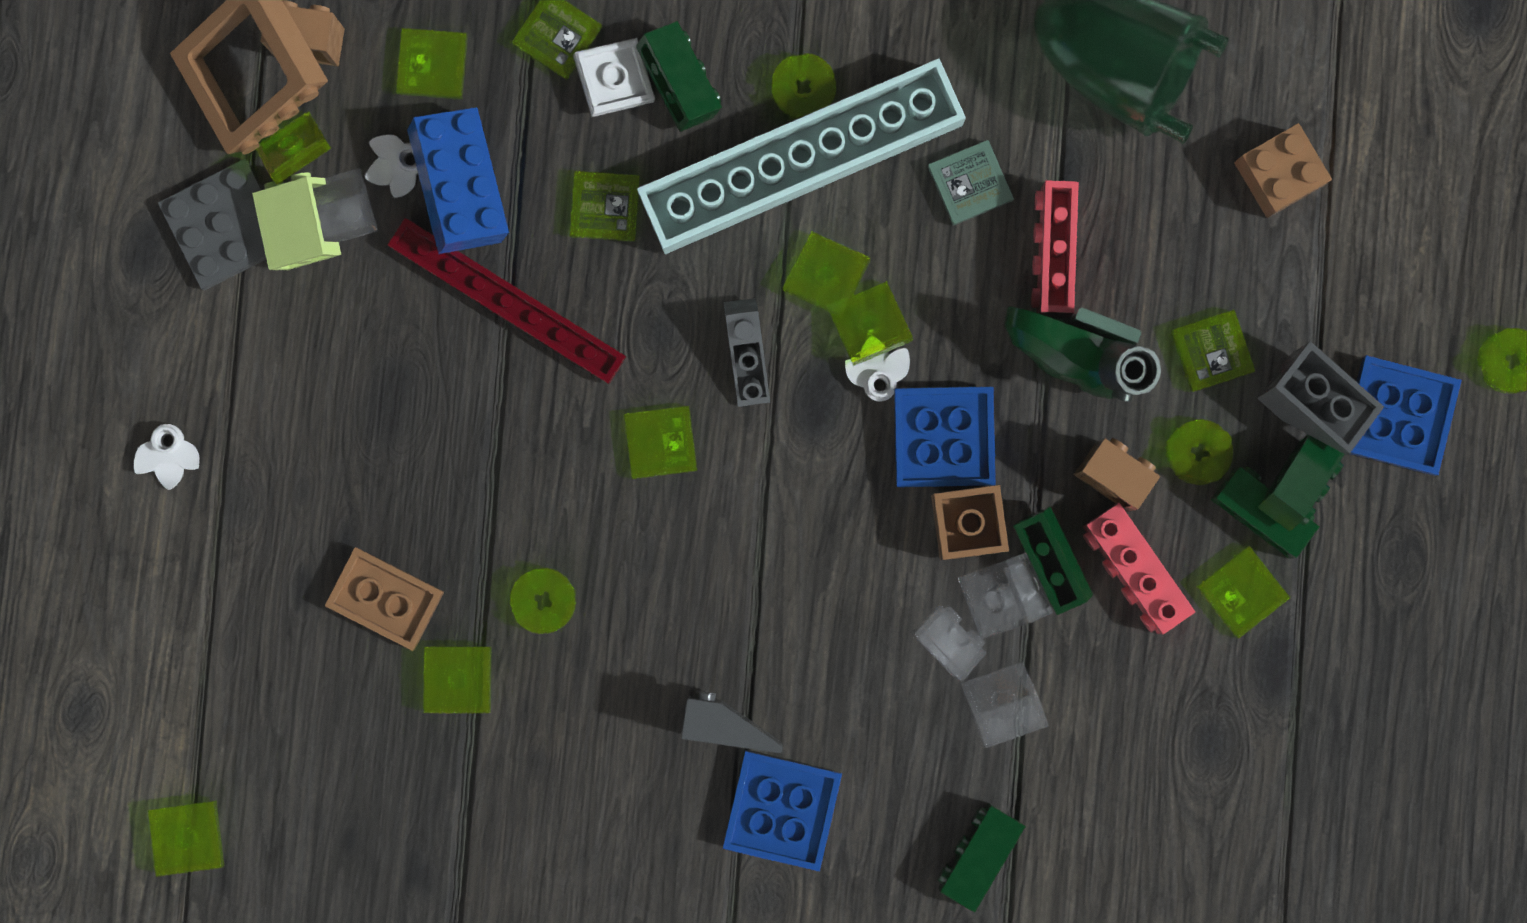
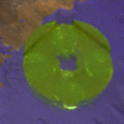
[772,53,836,119]
[1478,328,1527,394]
[1165,419,1233,485]
[510,568,577,634]

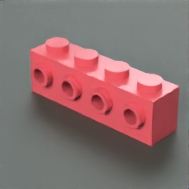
[1031,180,1079,318]
[1082,503,1196,635]

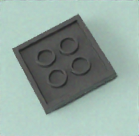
[158,159,266,291]

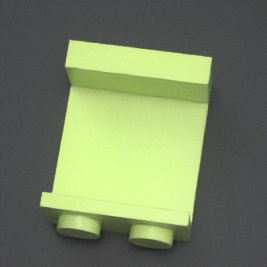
[252,173,341,270]

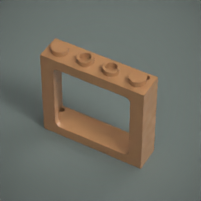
[170,0,328,155]

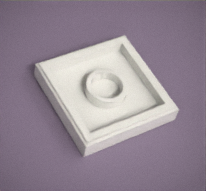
[573,38,655,117]

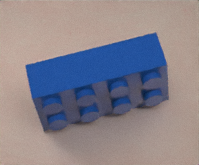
[407,107,509,254]

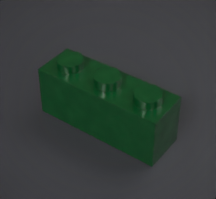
[636,21,722,132]
[1258,434,1345,531]
[1210,466,1320,559]
[1014,506,1093,615]
[937,803,1026,913]

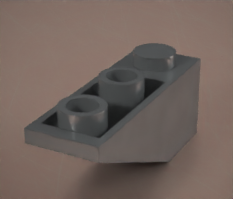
[724,298,770,407]

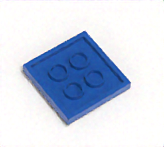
[1350,355,1462,476]
[894,387,996,487]
[723,750,842,872]

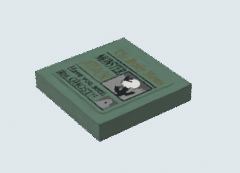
[928,140,1014,226]
[1068,307,1142,345]

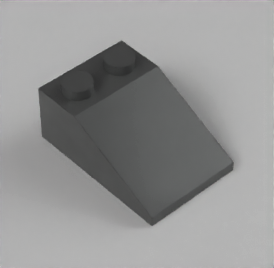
[1257,341,1384,455]
[682,691,783,753]

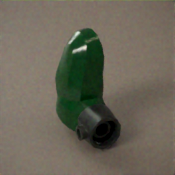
[1004,306,1161,403]

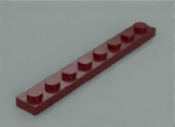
[388,218,627,384]

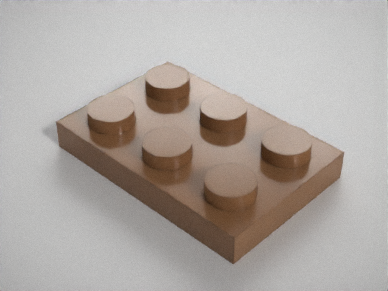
[325,547,444,651]

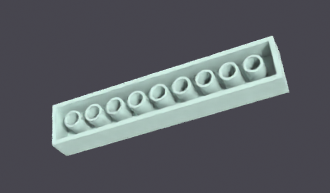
[637,59,966,254]

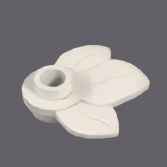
[365,135,418,198]
[845,337,910,402]
[134,424,200,490]

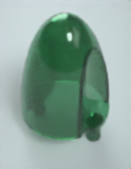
[1034,0,1229,144]

